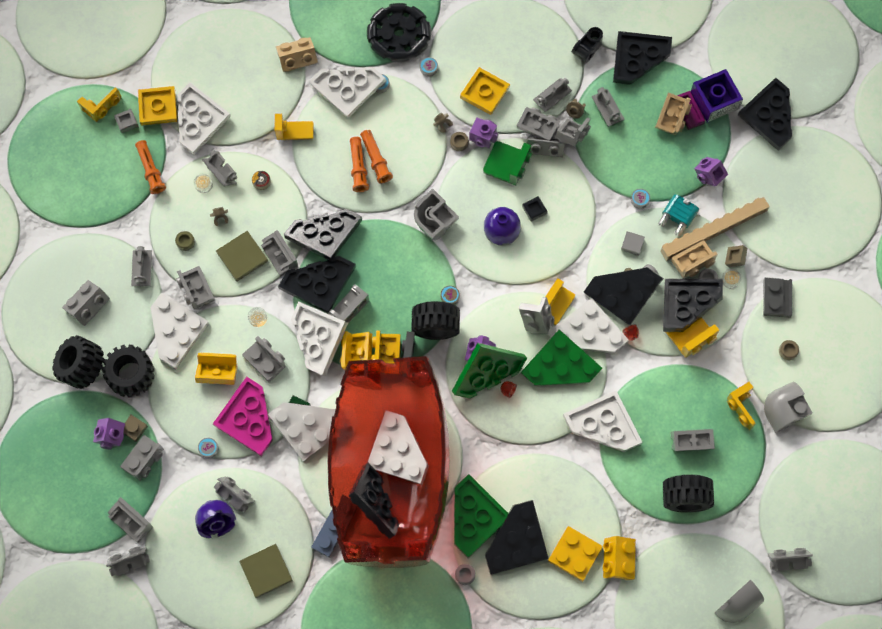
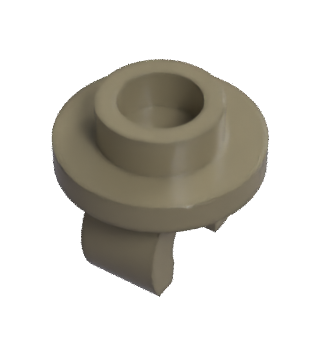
[566,99,586,118]
[433,112,453,133]
[210,207,228,226]

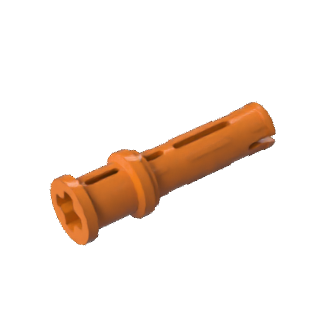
[360,130,393,184]
[350,137,369,192]
[135,140,166,194]

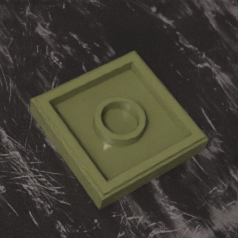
[216,231,268,281]
[239,544,293,598]

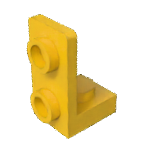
[77,87,122,122]
[274,113,314,140]
[727,382,756,430]

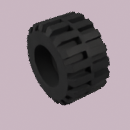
[411,301,460,340]
[52,335,104,389]
[102,344,155,398]
[663,475,714,512]

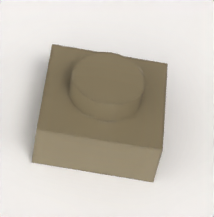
[725,245,748,267]
[123,415,148,442]

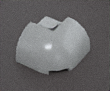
[414,189,459,241]
[764,381,813,433]
[714,580,764,623]

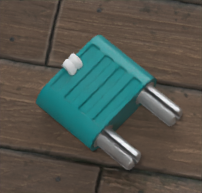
[658,194,699,236]

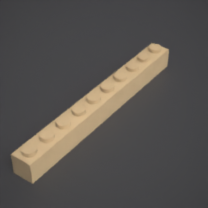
[661,197,770,261]

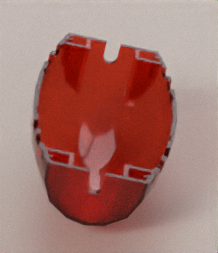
[327,356,450,568]

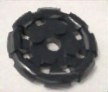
[367,3,431,62]

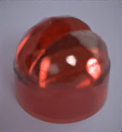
[622,324,639,341]
[500,381,517,398]

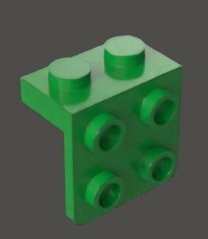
[483,141,533,186]

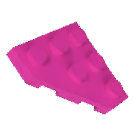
[213,376,273,457]

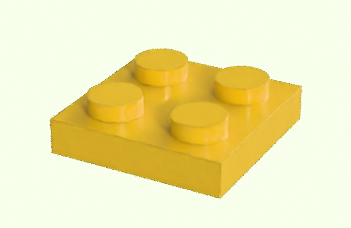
[460,67,510,115]
[138,86,178,126]
[548,526,603,582]

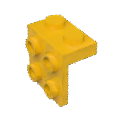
[665,317,719,358]

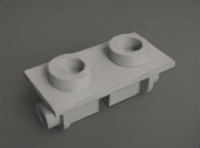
[533,78,572,112]
[592,87,624,127]
[527,135,565,157]
[202,150,237,186]
[131,246,152,286]
[214,476,255,513]
[106,546,150,577]
[768,548,813,571]

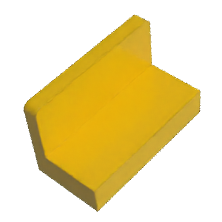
[545,278,575,326]

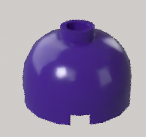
[484,207,521,245]
[195,500,236,538]

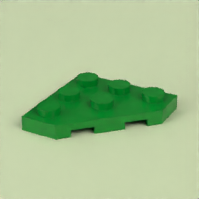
[520,329,602,386]
[452,343,527,399]
[454,474,509,559]

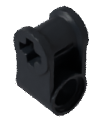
[571,27,603,63]

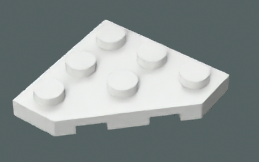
[309,67,386,118]
[177,82,231,155]
[151,292,209,370]
[547,298,629,354]
[291,301,348,376]
[563,391,642,452]
[267,402,350,461]
[368,411,429,485]

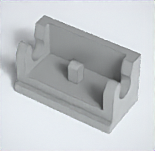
[261,230,298,277]
[328,284,369,324]
[670,429,715,451]
[108,497,153,543]

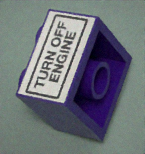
[691,69,743,122]

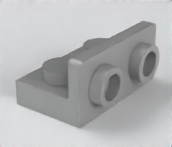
[517,107,560,141]
[242,336,286,382]
[120,435,164,481]

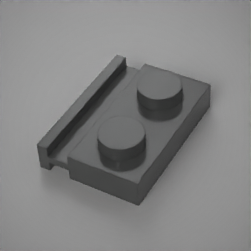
[763,277,792,318]
[399,331,415,377]

